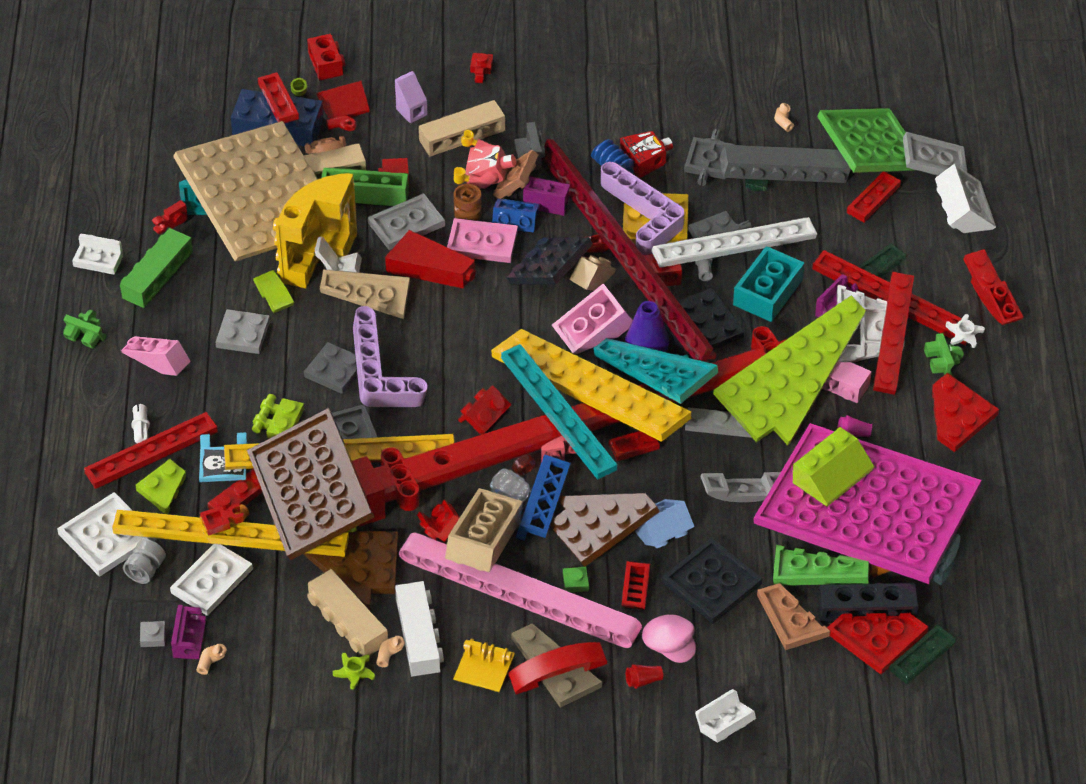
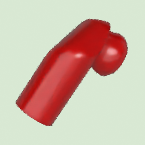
[326,115,357,131]

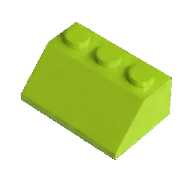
[793,427,874,507]

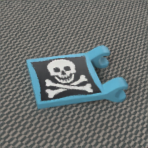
[199,432,247,482]

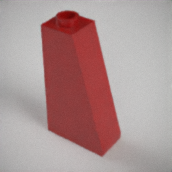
[385,230,476,288]

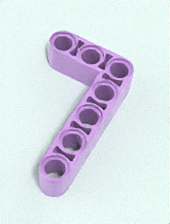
[601,162,684,255]
[353,306,428,407]

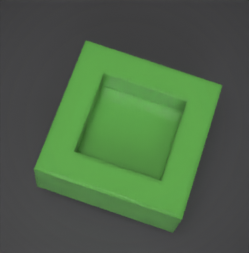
[563,567,589,593]

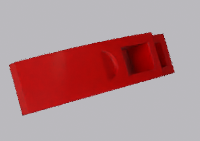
[963,249,1023,325]

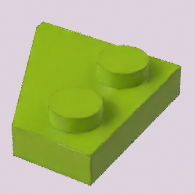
[136,459,186,514]

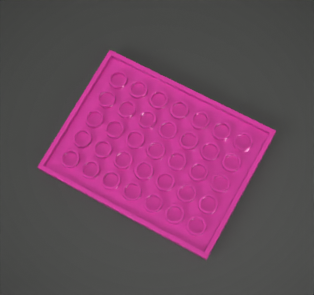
[754,423,981,584]

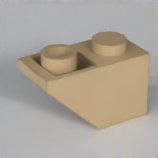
[569,255,616,291]

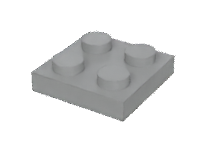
[216,309,270,354]

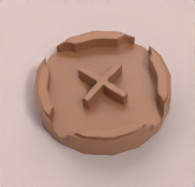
[304,136,347,154]

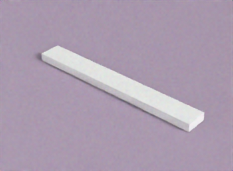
[652,217,817,268]

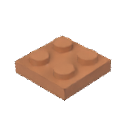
[493,150,538,199]

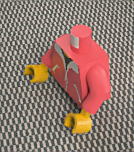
[454,130,516,189]

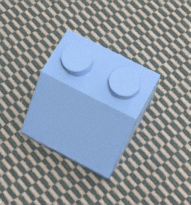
[634,499,694,548]

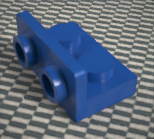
[492,199,540,232]

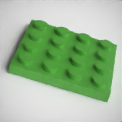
[817,108,914,173]

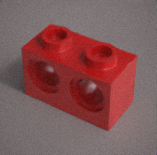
[307,34,345,81]

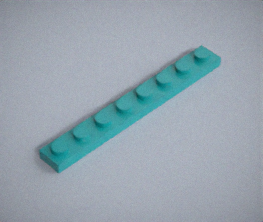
[501,344,617,480]

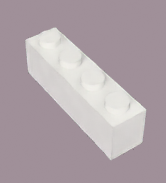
[395,581,444,677]

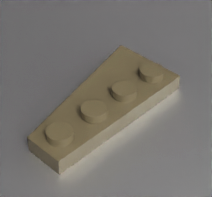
[511,624,602,708]

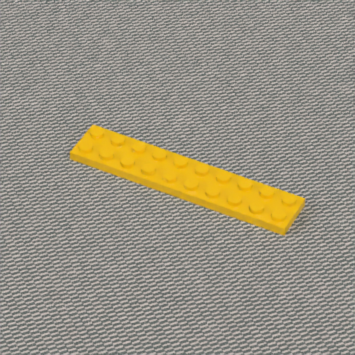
[491,329,691,442]

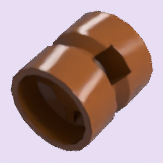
[454,184,482,221]

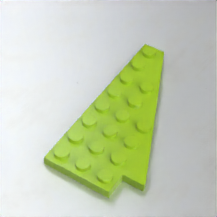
[713,295,866,446]

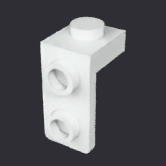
[315,236,362,273]

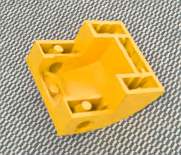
[273,173,357,288]

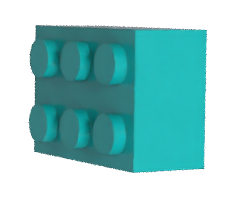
[733,246,804,322]

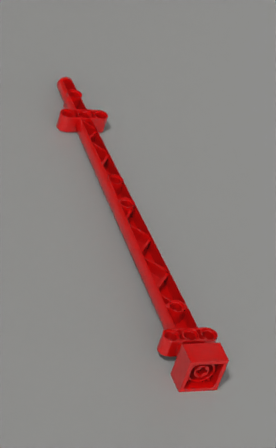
[352,326,787,527]

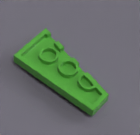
[773,545,870,585]

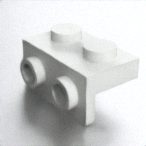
[72,234,123,274]
[695,689,756,743]

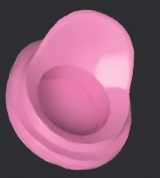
[642,615,696,663]

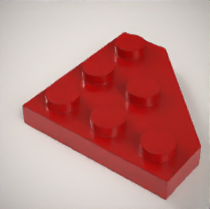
[932,373,999,452]
[827,613,928,674]

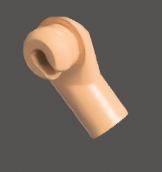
[774,103,794,132]
[376,636,405,667]
[196,644,227,675]

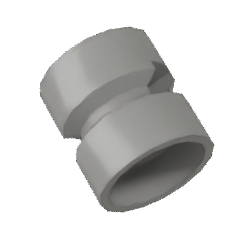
[123,539,166,584]

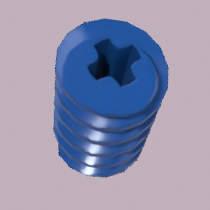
[591,139,635,174]

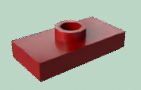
[609,431,660,461]

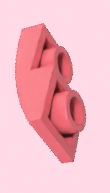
[541,436,576,462]

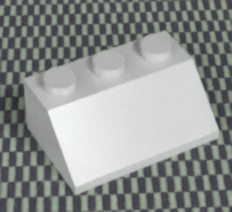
[935,164,996,233]

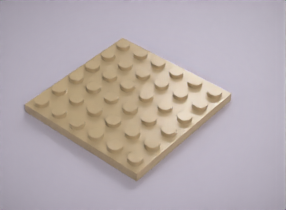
[173,121,318,261]

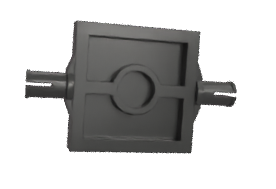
[684,129,735,186]
[688,211,751,260]

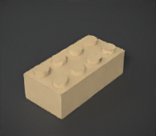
[445,488,523,572]

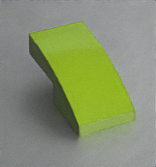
[253,270,294,313]

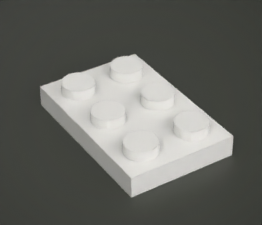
[170,544,253,616]

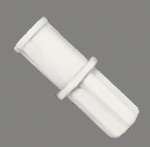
[131,404,150,443]

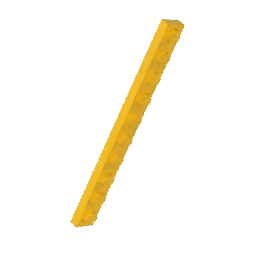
[224,434,454,470]
[112,509,349,557]

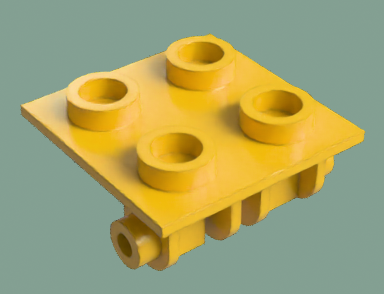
[453,639,515,692]

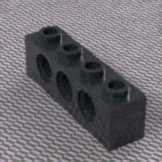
[818,582,918,622]

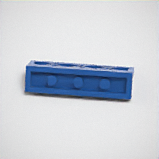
[516,454,570,541]

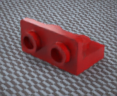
[417,500,460,542]

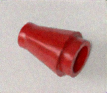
[626,664,663,689]

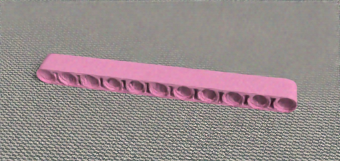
[399,533,642,648]

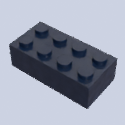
[231,89,324,146]

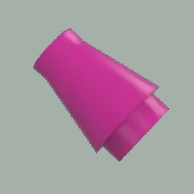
[837,415,872,437]

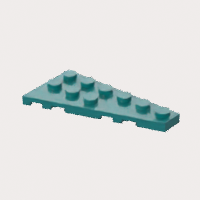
[594,338,718,404]

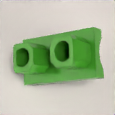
[63,309,107,349]
[924,333,964,376]

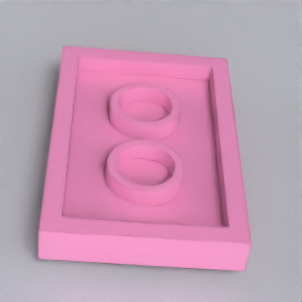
[447,218,518,263]

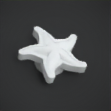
[946,314,985,348]

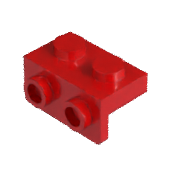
[458,385,512,435]

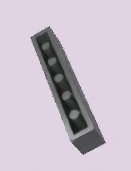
[720,145,851,183]

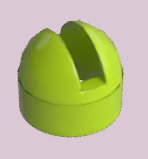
[291,78,307,96]

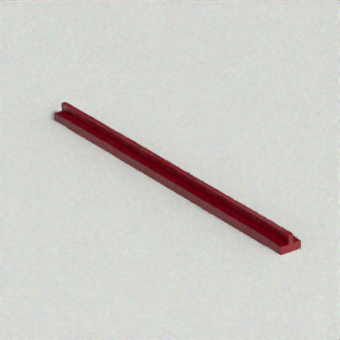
[542,139,717,362]

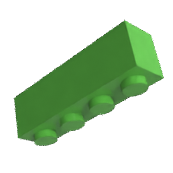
[321,167,409,206]
[120,228,193,308]

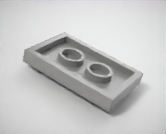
[903,132,967,175]
[368,194,445,250]

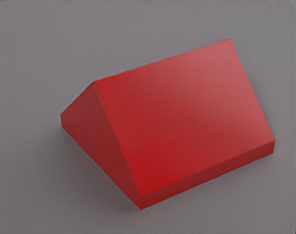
[317,81,370,119]

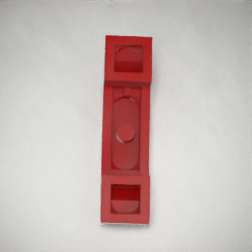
[508,642,607,694]

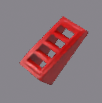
[621,561,650,610]

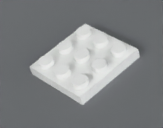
[57,492,157,577]

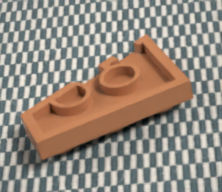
[757,583,830,650]

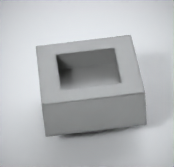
[140,621,165,647]

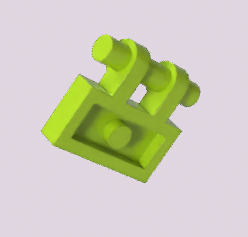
[252,394,304,438]

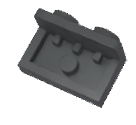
[514,122,545,170]

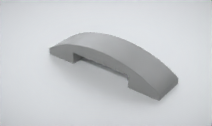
[700,472,781,502]

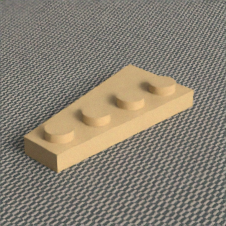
[320,270,410,319]

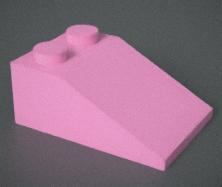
[552,284,633,355]

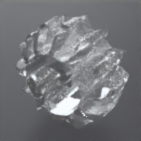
[490,469,531,501]

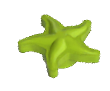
[333,653,375,689]

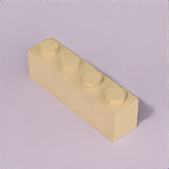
[419,100,505,156]
[304,144,366,179]
[307,569,388,656]

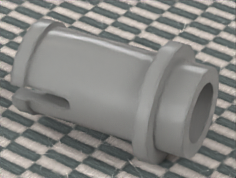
[695,258,713,281]

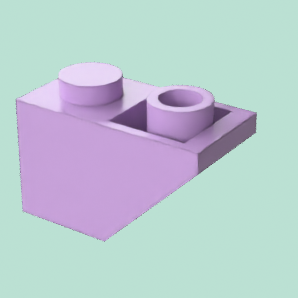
[395,71,427,123]

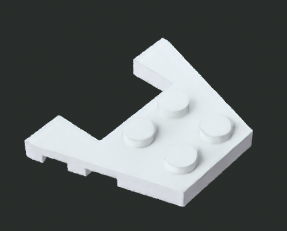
[837,285,904,363]

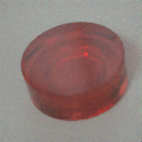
[512,454,535,476]

